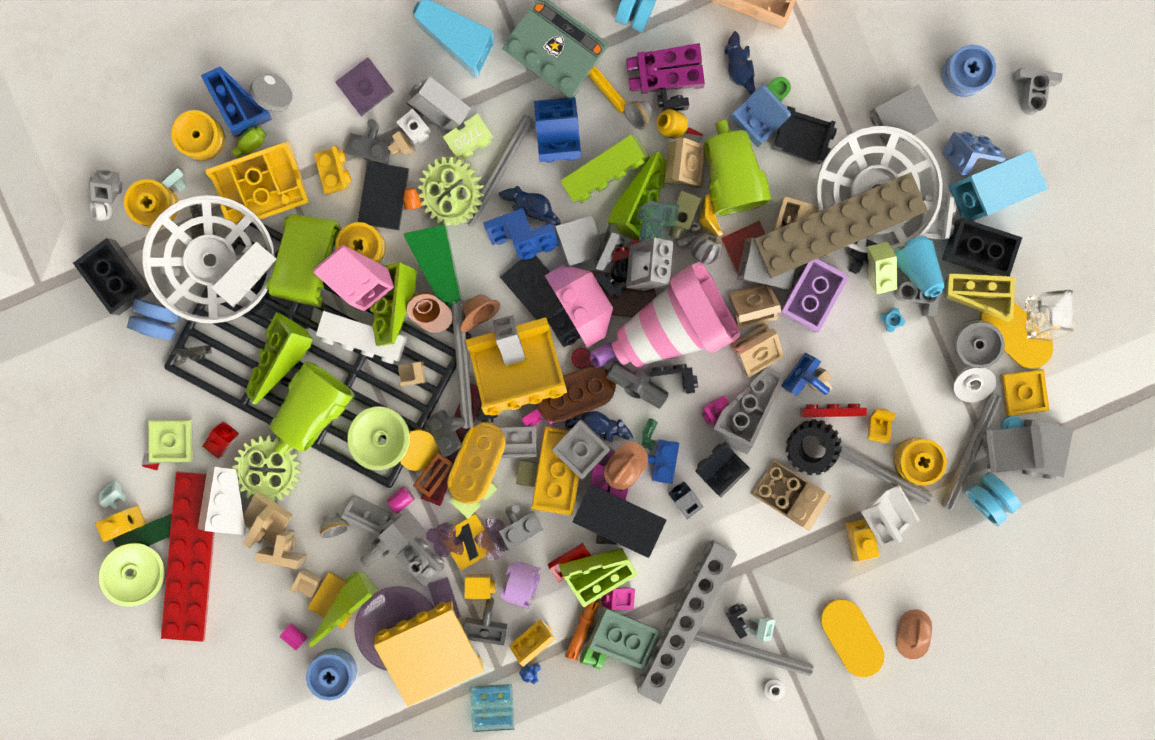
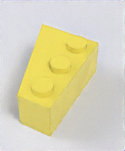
[945,274,1015,322]

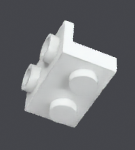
[920,195,957,241]

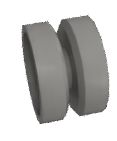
[953,319,1005,369]

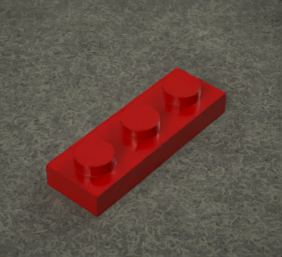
[800,403,867,417]

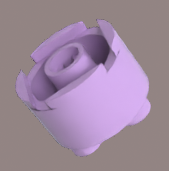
[500,561,541,609]

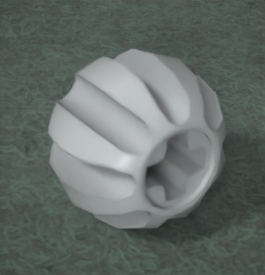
[690,233,722,264]

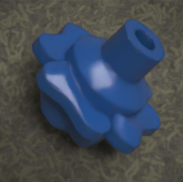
[519,663,541,684]

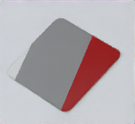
[683,127,703,143]
[142,451,160,470]

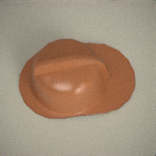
[460,294,500,332]
[604,442,648,490]
[897,609,932,659]

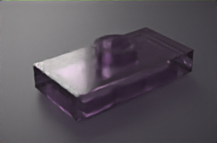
[428,577,461,618]

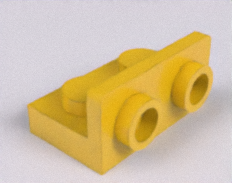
[314,145,352,195]
[509,619,555,667]

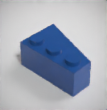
[201,66,272,138]

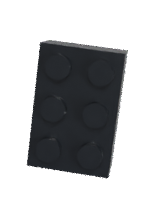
[942,218,1023,277]
[73,238,152,315]

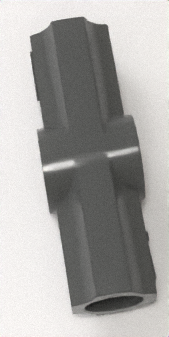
[606,361,669,409]

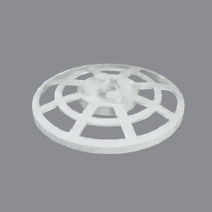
[816,126,943,253]
[142,195,275,323]

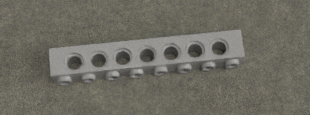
[636,540,737,705]

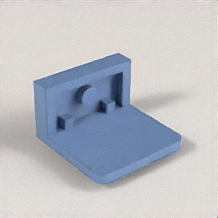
[729,85,791,147]
[942,132,1006,176]

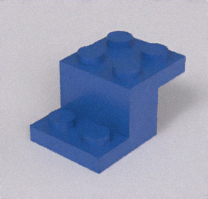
[534,97,582,163]
[483,208,559,260]

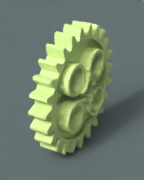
[418,157,484,226]
[232,435,302,502]

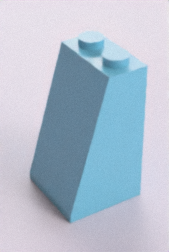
[413,0,495,78]
[948,150,1048,221]

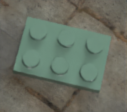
[587,607,661,670]

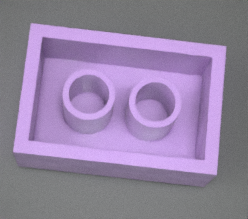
[779,259,849,333]

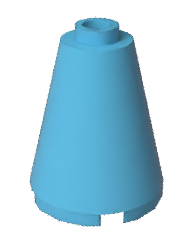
[894,236,945,297]

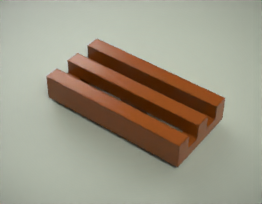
[413,452,454,498]

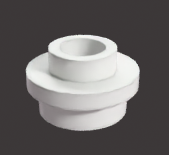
[764,679,785,701]

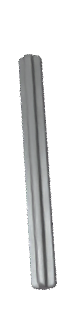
[466,114,533,227]
[452,303,473,428]
[942,393,1001,510]
[819,440,932,504]
[693,631,813,676]

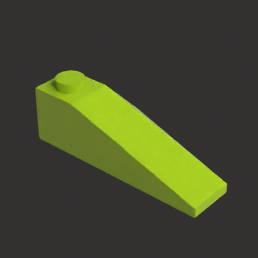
[607,151,667,242]
[370,262,417,347]
[246,312,313,404]
[308,570,378,648]

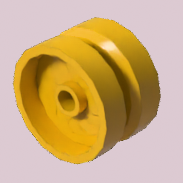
[171,110,226,161]
[123,179,178,228]
[335,222,386,264]
[893,437,947,486]

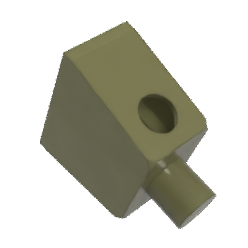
[668,190,701,240]

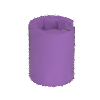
[590,342,617,368]

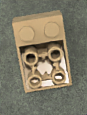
[771,196,830,257]
[752,460,831,531]

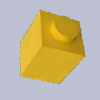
[465,574,495,599]

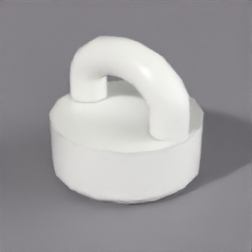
[90,201,112,222]
[159,266,181,284]

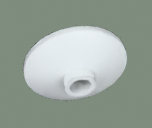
[953,367,996,402]

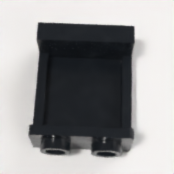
[772,106,837,165]

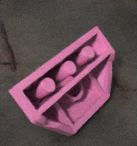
[545,265,613,348]

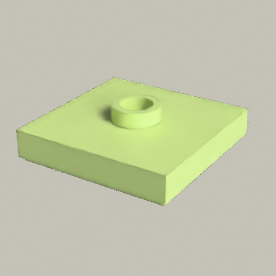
[148,420,193,462]

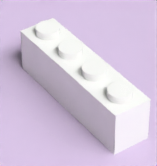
[316,311,407,364]

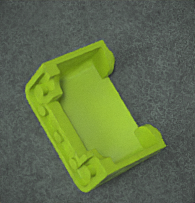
[266,214,342,308]

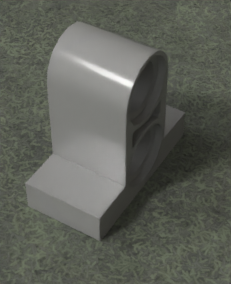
[1013,68,1063,115]
[894,275,943,317]
[493,315,526,366]

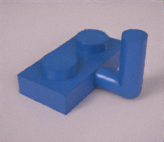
[781,353,830,396]
[647,439,679,484]

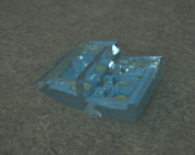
[470,684,515,732]

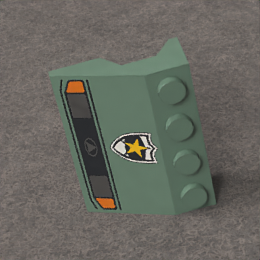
[502,0,610,98]

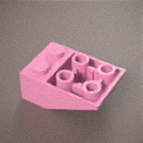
[313,245,394,311]

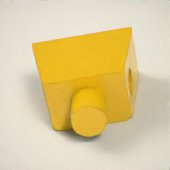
[95,506,146,542]
[845,519,879,562]

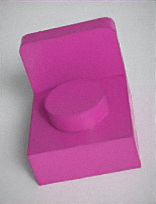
[701,395,729,426]
[522,409,554,427]
[601,587,635,610]

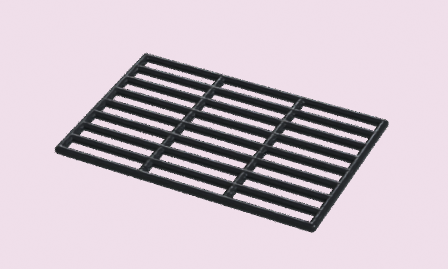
[164,222,472,488]

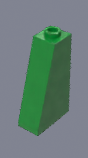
[404,225,462,307]

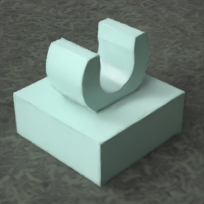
[162,166,187,192]
[99,480,126,509]
[749,617,775,641]

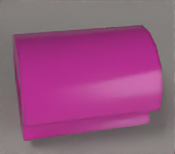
[386,486,415,514]
[279,623,308,651]

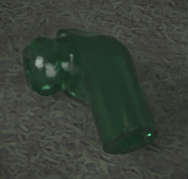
[641,418,658,451]

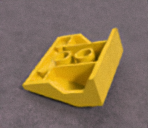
[205,140,309,230]

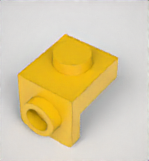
[867,409,896,444]

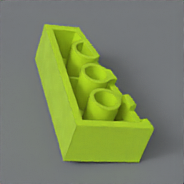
[560,135,650,203]

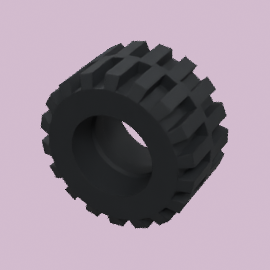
[785,419,842,475]

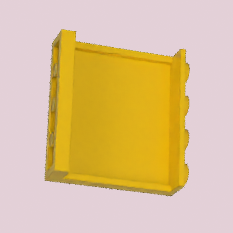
[465,317,567,415]
[374,601,484,707]

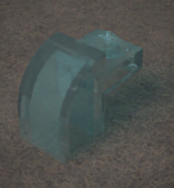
[637,201,679,242]

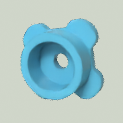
[880,307,905,332]

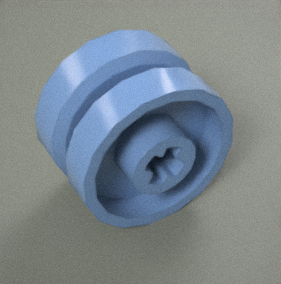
[941,44,996,97]
[126,299,180,340]
[306,648,357,701]

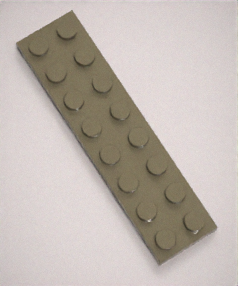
[754,172,928,279]

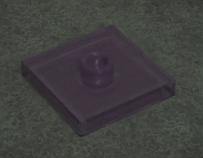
[335,57,394,117]

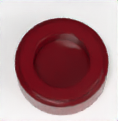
[571,348,591,369]

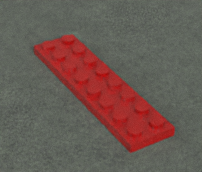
[161,471,215,642]

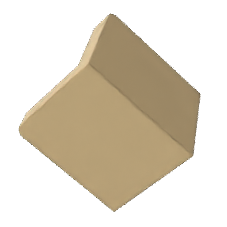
[398,362,427,387]
[290,569,323,598]

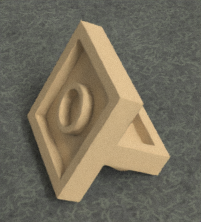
[664,138,706,188]
[729,284,781,329]
[730,324,784,378]
[243,492,293,548]
[254,530,307,569]

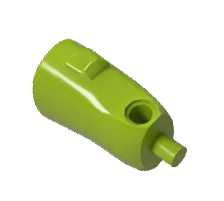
[704,120,772,216]
[270,361,354,456]

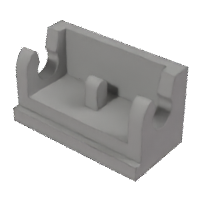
[341,495,392,536]

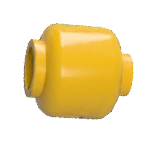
[656,109,688,139]

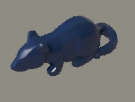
[724,31,756,95]
[498,186,561,226]
[565,411,634,442]

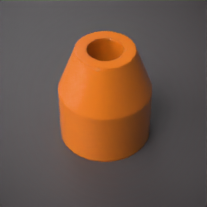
[403,188,421,210]

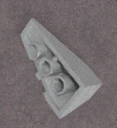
[713,367,785,454]

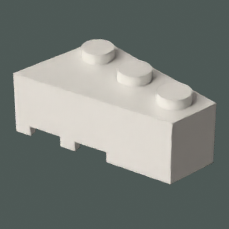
[212,242,276,307]
[198,466,246,535]

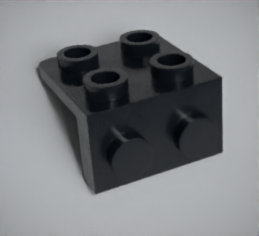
[648,364,698,394]
[695,442,750,498]

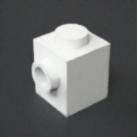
[397,108,431,145]

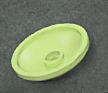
[348,407,410,470]
[98,543,165,607]

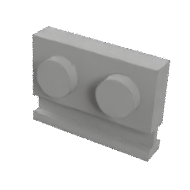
[499,426,537,458]

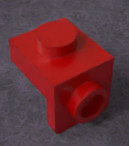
[202,422,239,459]

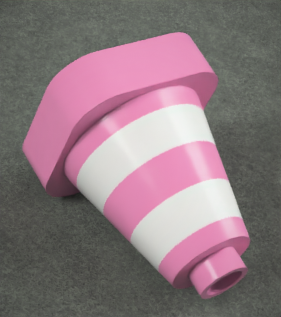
[612,262,740,367]

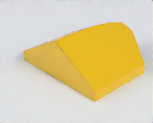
[698,194,723,238]

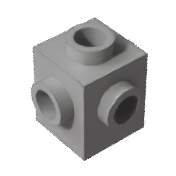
[89,169,123,203]

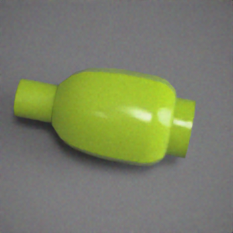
[231,125,267,158]

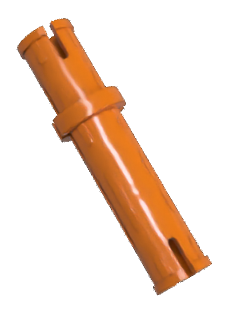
[564,600,601,661]

